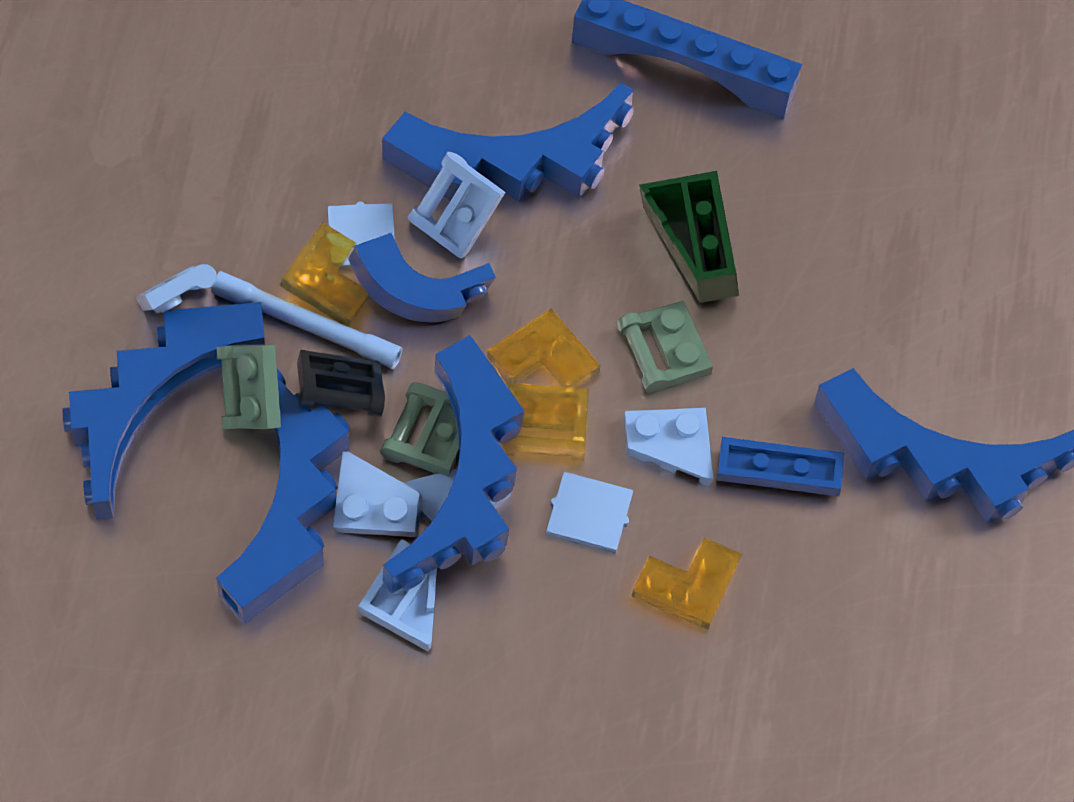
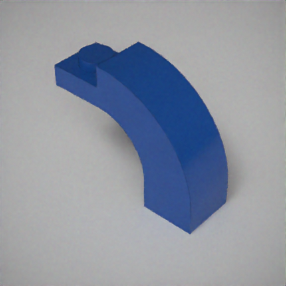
[348,233,496,322]

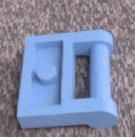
[408,152,506,259]
[136,264,217,314]

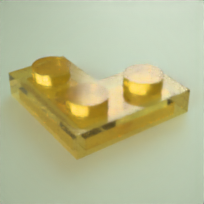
[280,222,369,327]
[487,308,601,393]
[632,538,742,630]

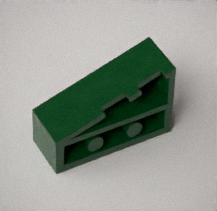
[639,171,739,303]

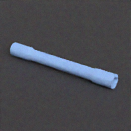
[211,271,403,369]

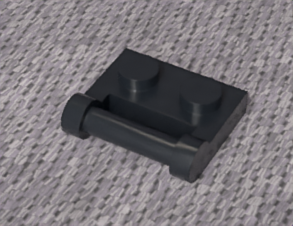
[297,350,385,417]

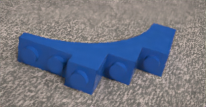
[382,83,634,202]
[62,302,265,520]
[382,335,524,594]
[814,368,1074,524]
[216,369,350,625]

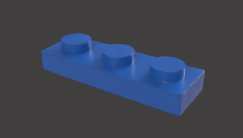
[717,437,844,496]

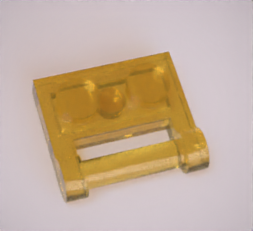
[503,383,589,461]

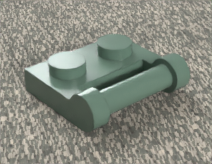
[616,300,713,393]
[216,344,281,429]
[380,382,460,476]

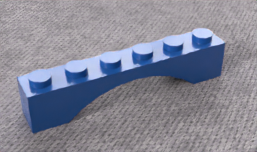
[572,0,802,119]

